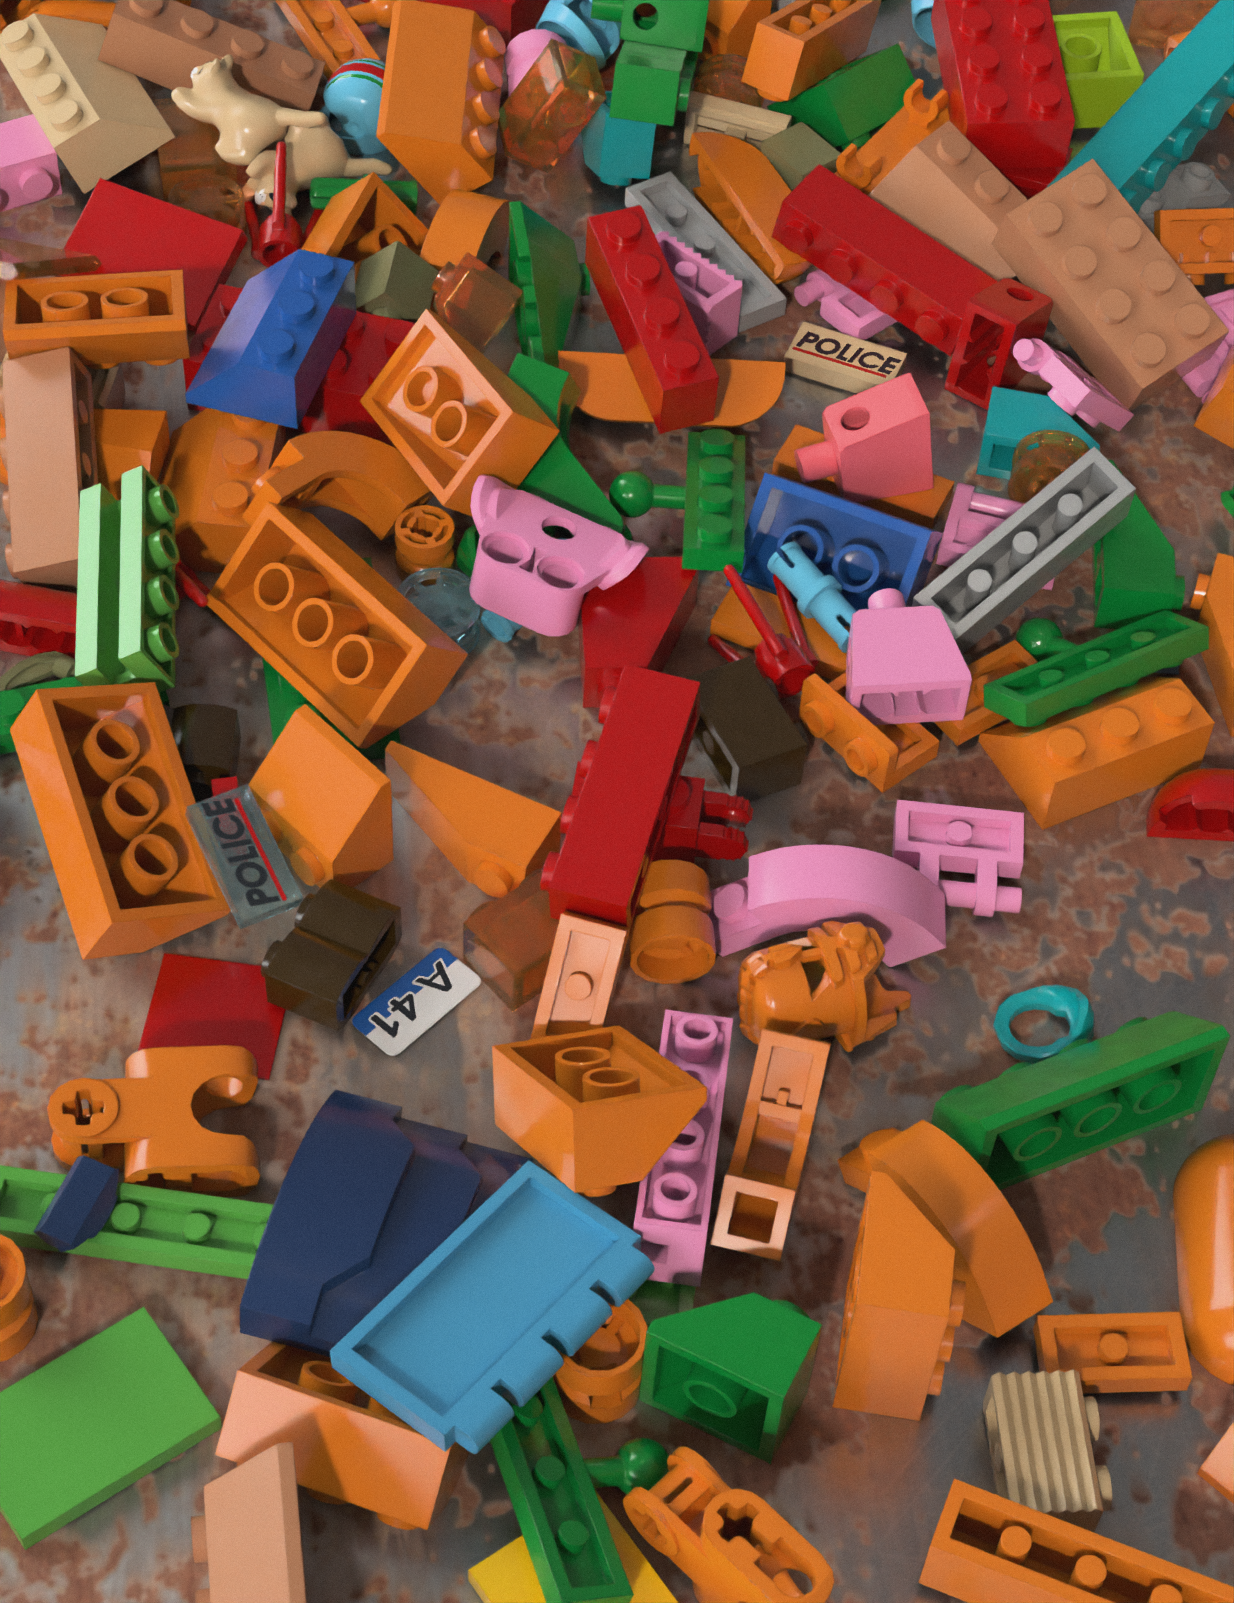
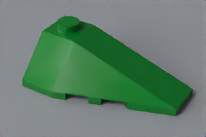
[508,201,590,368]

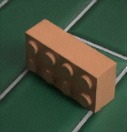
[992,159,1229,411]

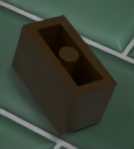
[686,656,809,802]

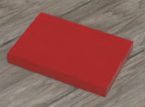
[52,178,248,332]

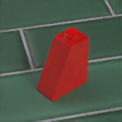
[578,557,699,708]

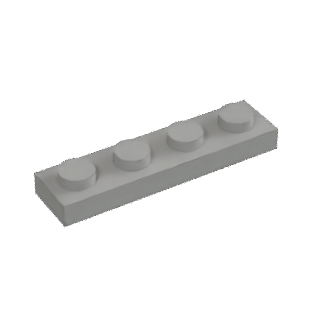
[625,171,787,333]

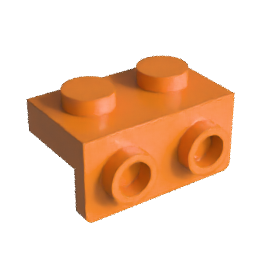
[1154,208,1234,286]
[798,672,940,793]

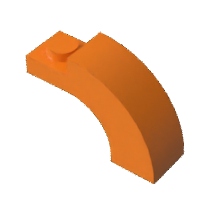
[419,189,512,338]
[242,431,434,541]
[710,1028,831,1261]

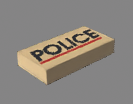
[784,322,907,394]

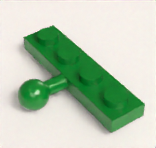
[609,429,745,573]
[983,609,1209,727]
[490,1377,669,1603]

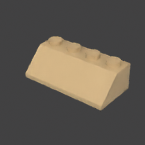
[0,13,175,194]

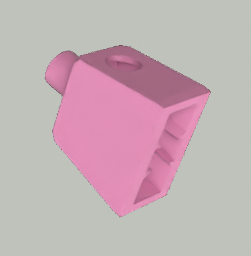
[846,588,972,725]

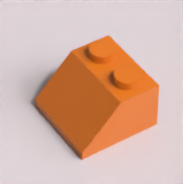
[248,704,394,888]

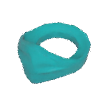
[993,985,1095,1064]

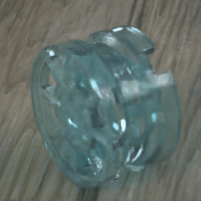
[398,568,481,654]

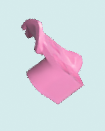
[469,475,650,637]

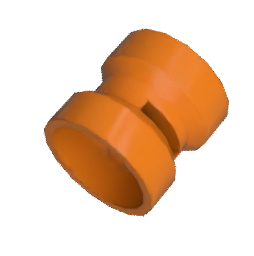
[395,505,455,589]

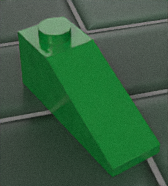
[1092,460,1185,630]

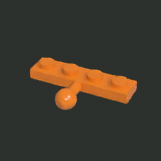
[275,0,397,80]

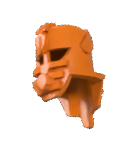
[737,921,911,1052]

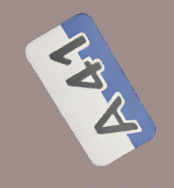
[352,948,481,1056]

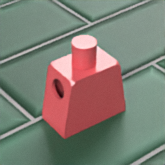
[794,373,934,502]

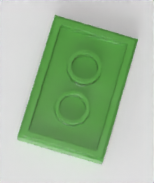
[0,1307,222,1550]

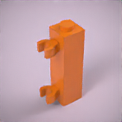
[834,78,950,196]

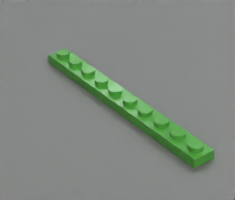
[0,1165,696,1330]

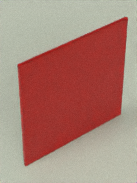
[137,953,286,1080]

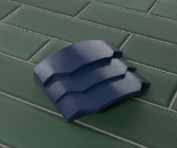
[240,1090,534,1357]

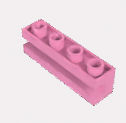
[633,1009,733,1287]

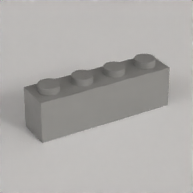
[912,446,1136,655]

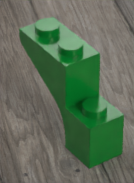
[507,352,634,541]

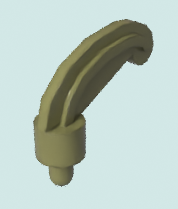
[0,651,75,691]

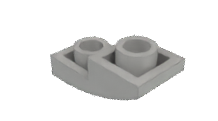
[1137,162,1231,233]

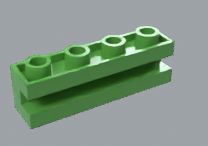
[75,465,179,693]

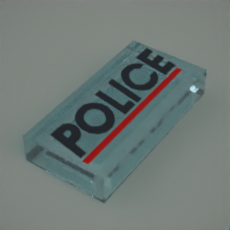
[185,784,303,930]

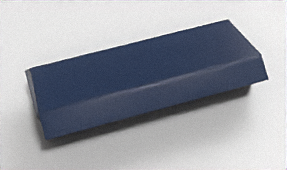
[33,1155,119,1252]

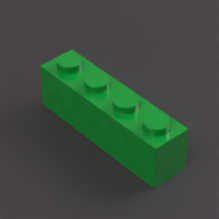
[609,40,698,126]

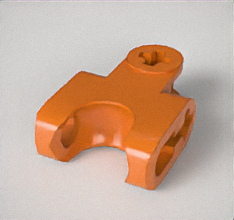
[47,1045,261,1197]
[623,1447,835,1603]

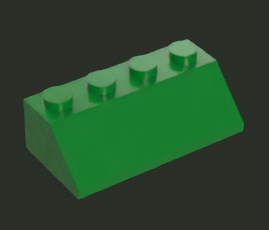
[930,1010,1230,1190]

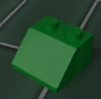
[767,43,915,151]
[639,1292,822,1464]

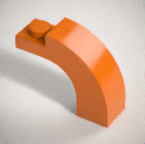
[837,1120,1053,1338]

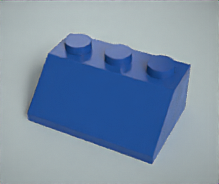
[185,249,356,429]
[726,472,943,611]

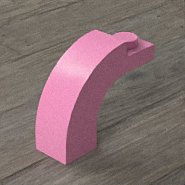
[709,845,946,967]

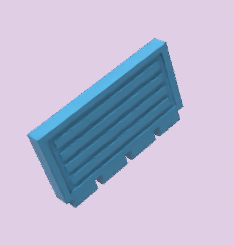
[330,1160,655,1454]

